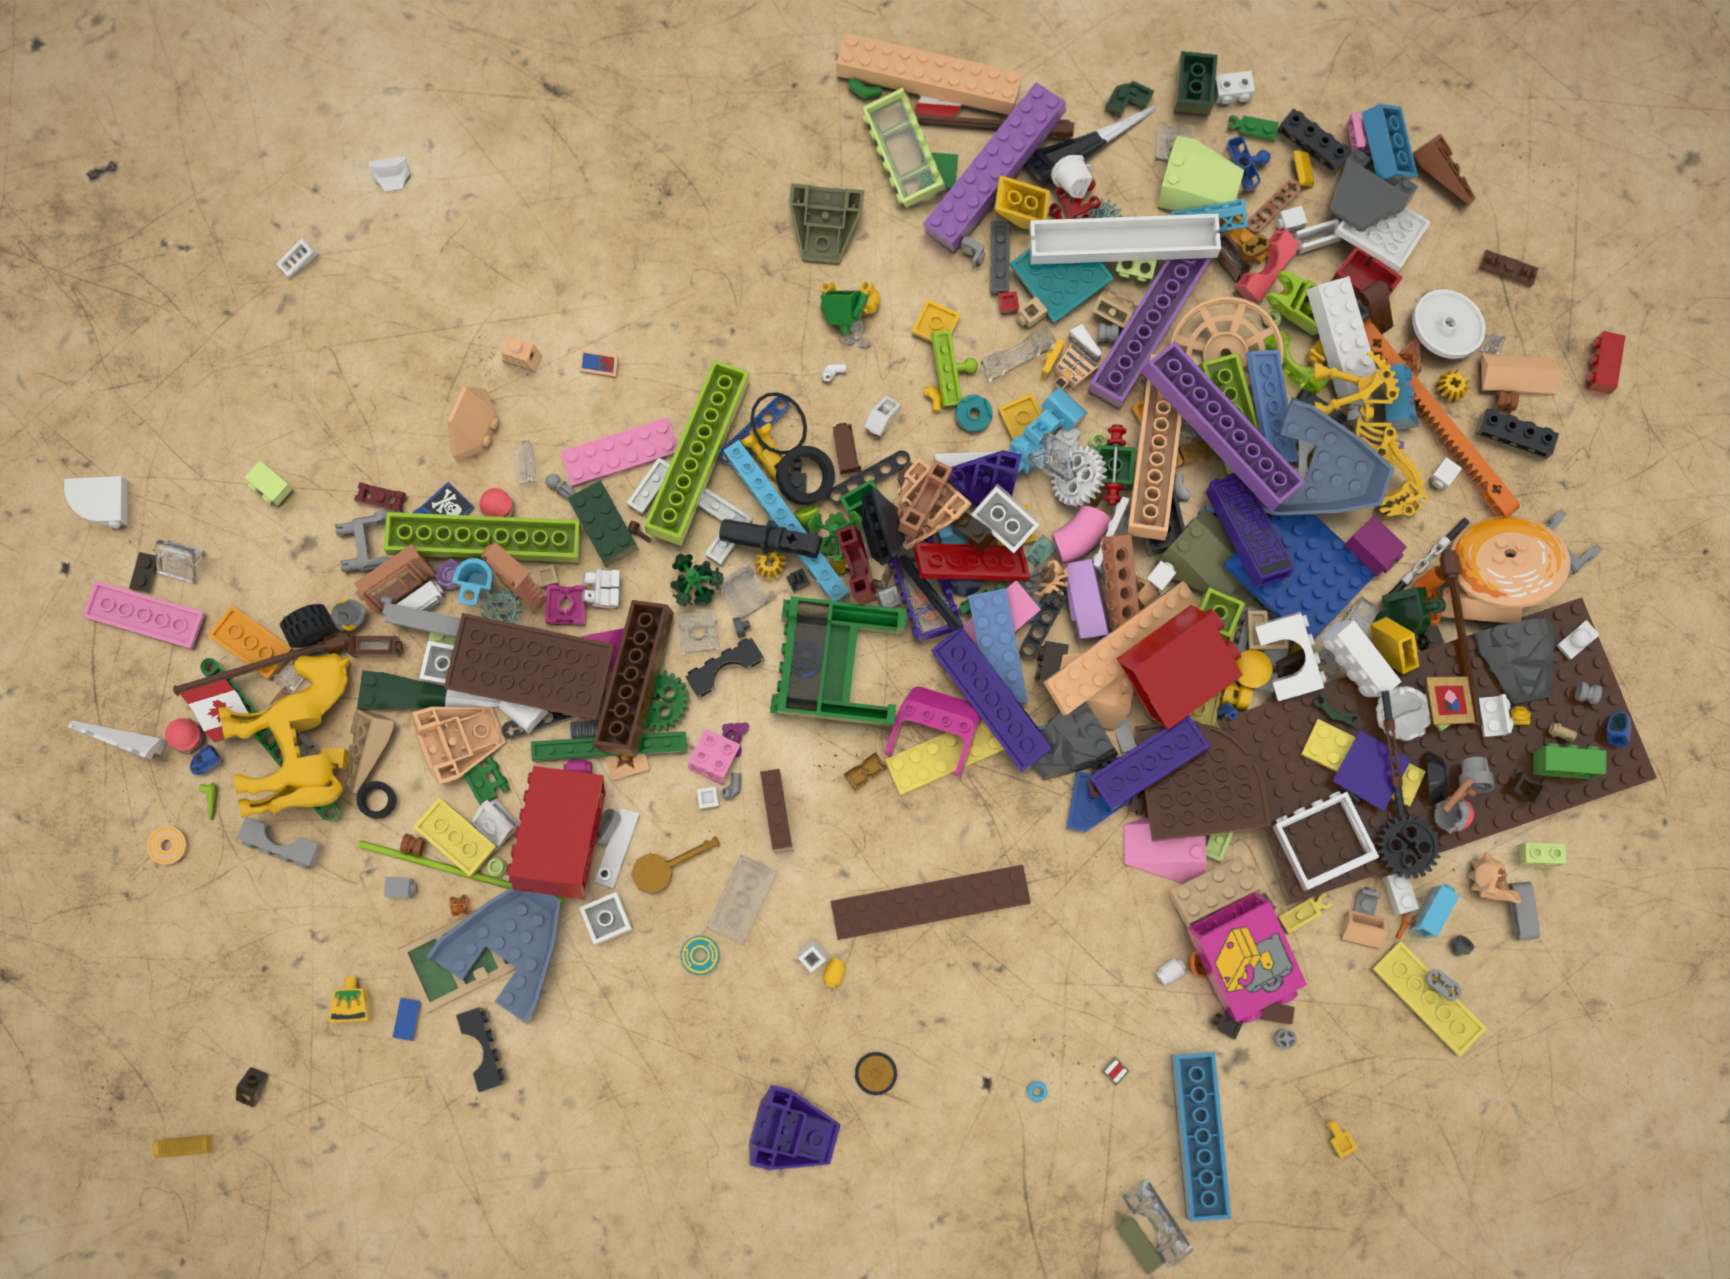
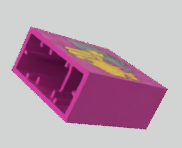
[1186,892,1307,1023]

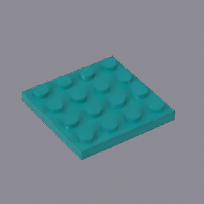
[1009,249,1114,324]

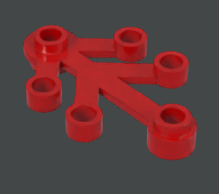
[1049,177,1101,220]

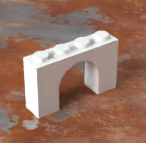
[1255,611,1327,701]

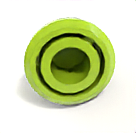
[793,505,819,530]

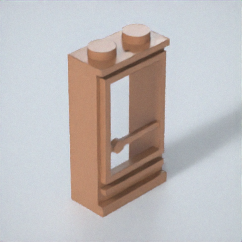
[354,544,436,614]

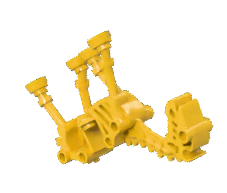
[1308,351,1429,516]

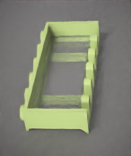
[863,88,947,208]

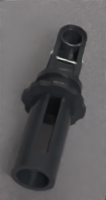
[719,519,823,558]

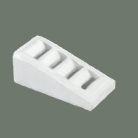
[276,238,319,278]
[1068,324,1102,362]

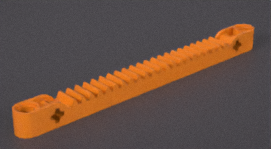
[1363,319,1520,518]

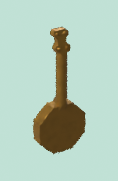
[631,836,720,894]

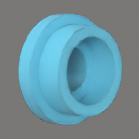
[1027,1081,1047,1102]

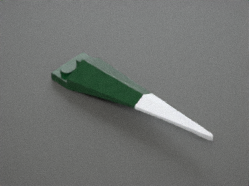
[357,670,501,711]

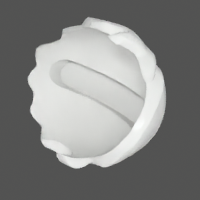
[1376,686,1431,741]

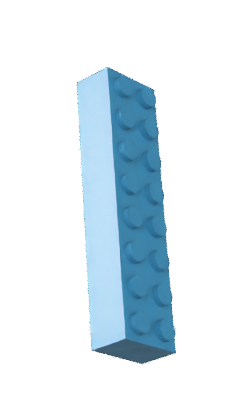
[1172,1052,1231,1222]

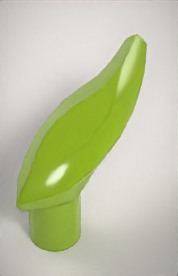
[198,782,216,820]

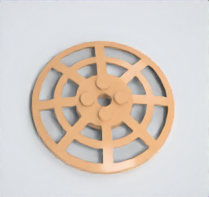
[1171,297,1283,403]

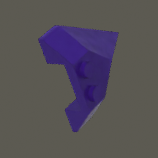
[949,450,1022,506]

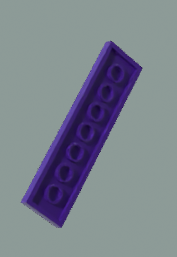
[931,627,1053,772]

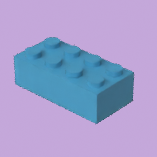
[1362,104,1418,184]

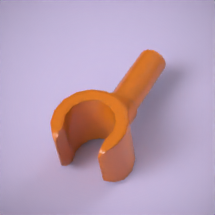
[1396,912,1417,939]

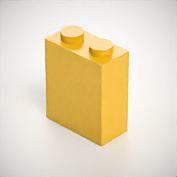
[1370,617,1419,674]

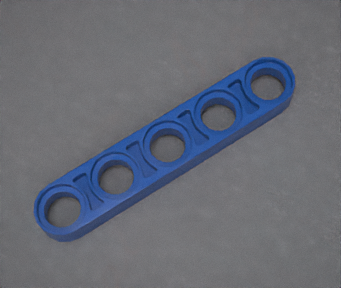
[719,396,790,465]

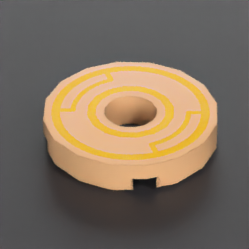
[147,826,188,865]

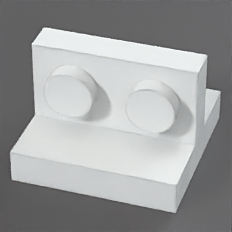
[470,799,520,851]

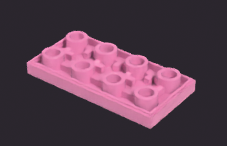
[963,581,1041,647]

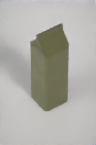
[1115,1211,1164,1275]

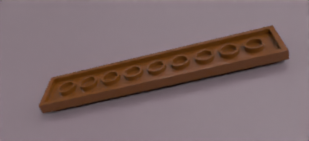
[831,865,1031,940]

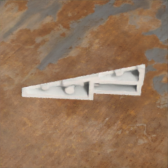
[68,721,167,760]

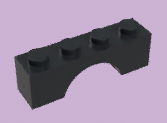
[686,638,765,700]
[456,1007,506,1092]

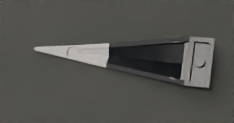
[1024,106,1155,183]

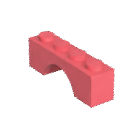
[1235,230,1300,302]

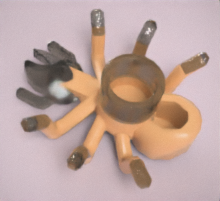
[1028,560,1069,605]

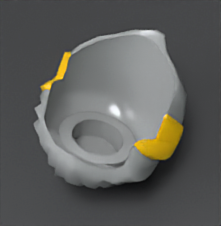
[330,598,366,631]

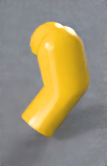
[923,385,942,412]

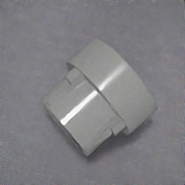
[1459,757,1495,794]

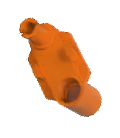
[1412,565,1448,628]

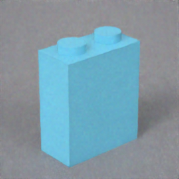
[1409,884,1460,939]

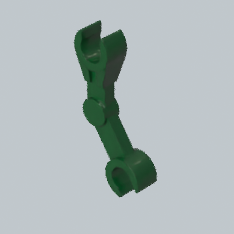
[1312,694,1360,727]

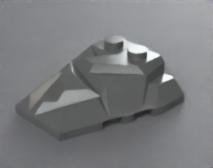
[1474,618,1555,705]
[1034,701,1119,780]

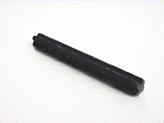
[898,554,962,631]

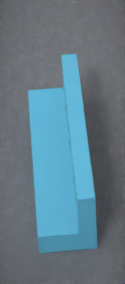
[1170,199,1248,232]

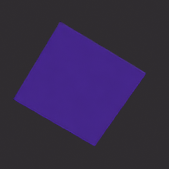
[1332,730,1411,811]

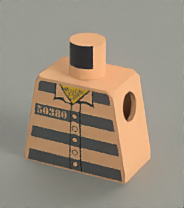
[1054,343,1099,389]

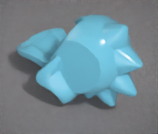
[1009,434,1052,474]

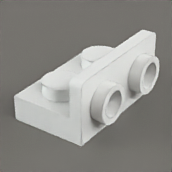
[1477,694,1513,738]

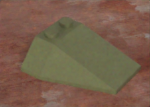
[789,183,865,264]
[1154,508,1240,596]

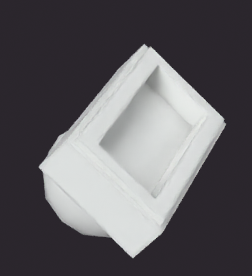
[1556,620,1600,660]

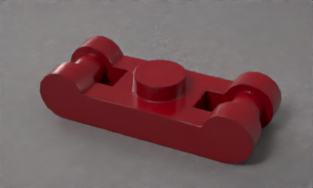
[354,482,406,512]

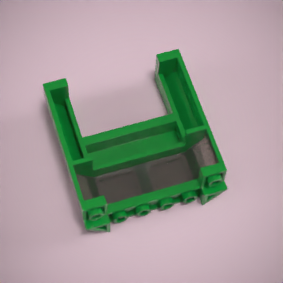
[770,596,907,727]

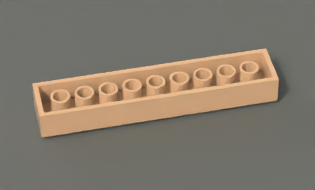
[836,33,1022,115]
[1127,354,1182,540]

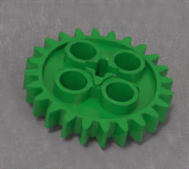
[644,670,690,732]

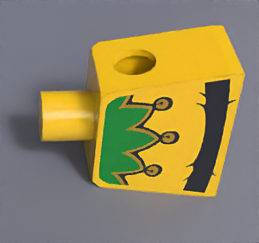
[329,977,372,1023]

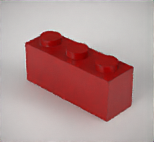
[1587,331,1626,394]

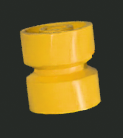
[1220,682,1253,711]

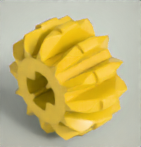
[1437,369,1470,402]
[754,552,786,580]

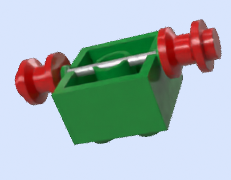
[1096,424,1135,506]

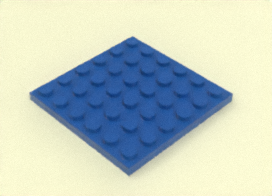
[1223,514,1375,639]

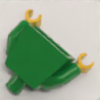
[820,282,875,334]

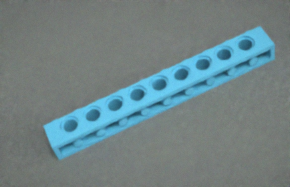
[723,440,850,602]

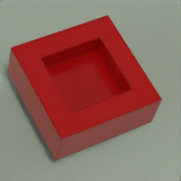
[998,291,1019,313]

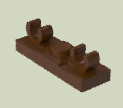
[1479,250,1539,287]

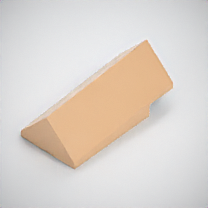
[1481,354,1561,395]

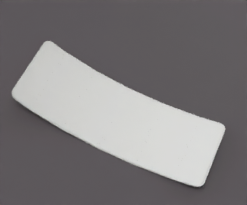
[1114,717,1137,752]

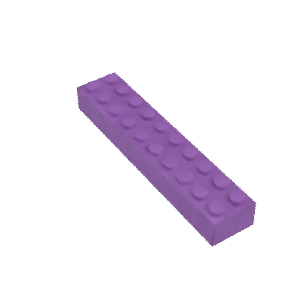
[923,82,1066,252]
[1088,258,1213,409]
[1142,341,1306,512]

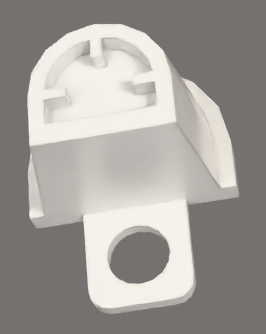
[1051,155,1093,198]

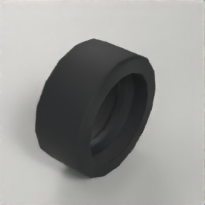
[357,781,396,819]

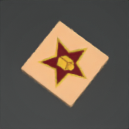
[606,754,650,781]

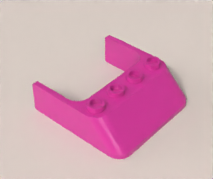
[885,686,981,780]

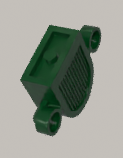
[1375,587,1446,640]

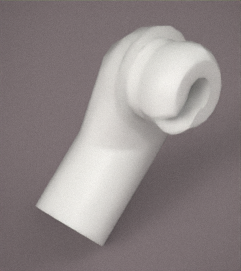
[821,363,846,382]

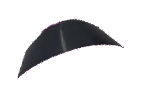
[1427,751,1447,806]

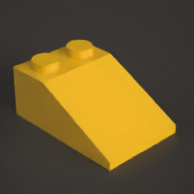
[994,175,1050,230]

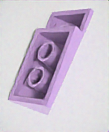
[1063,559,1111,639]

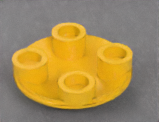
[1236,650,1273,688]

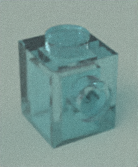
[1026,535,1057,567]

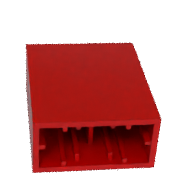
[1116,605,1243,730]

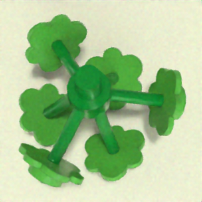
[808,510,863,562]

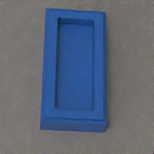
[392,998,421,1041]

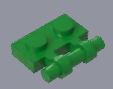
[463,756,510,806]

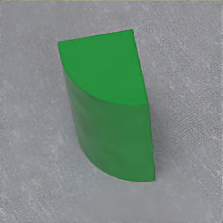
[839,479,881,518]

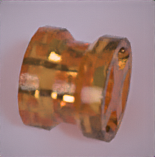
[450,894,470,916]

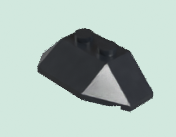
[861,488,905,565]

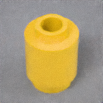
[822,958,846,989]

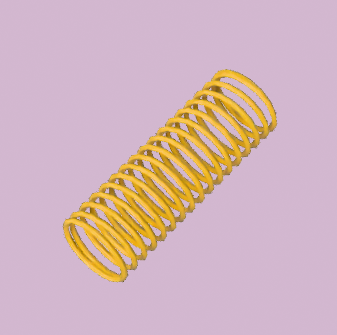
[152,1135,211,1158]

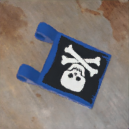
[412,482,475,516]

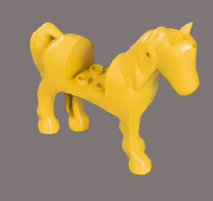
[218,653,350,818]

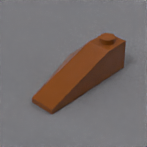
[1413,133,1476,204]

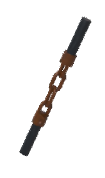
[1381,690,1405,815]

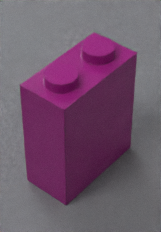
[1344,515,1407,576]

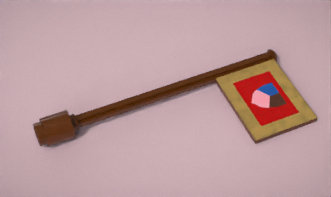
[1424,550,1482,727]

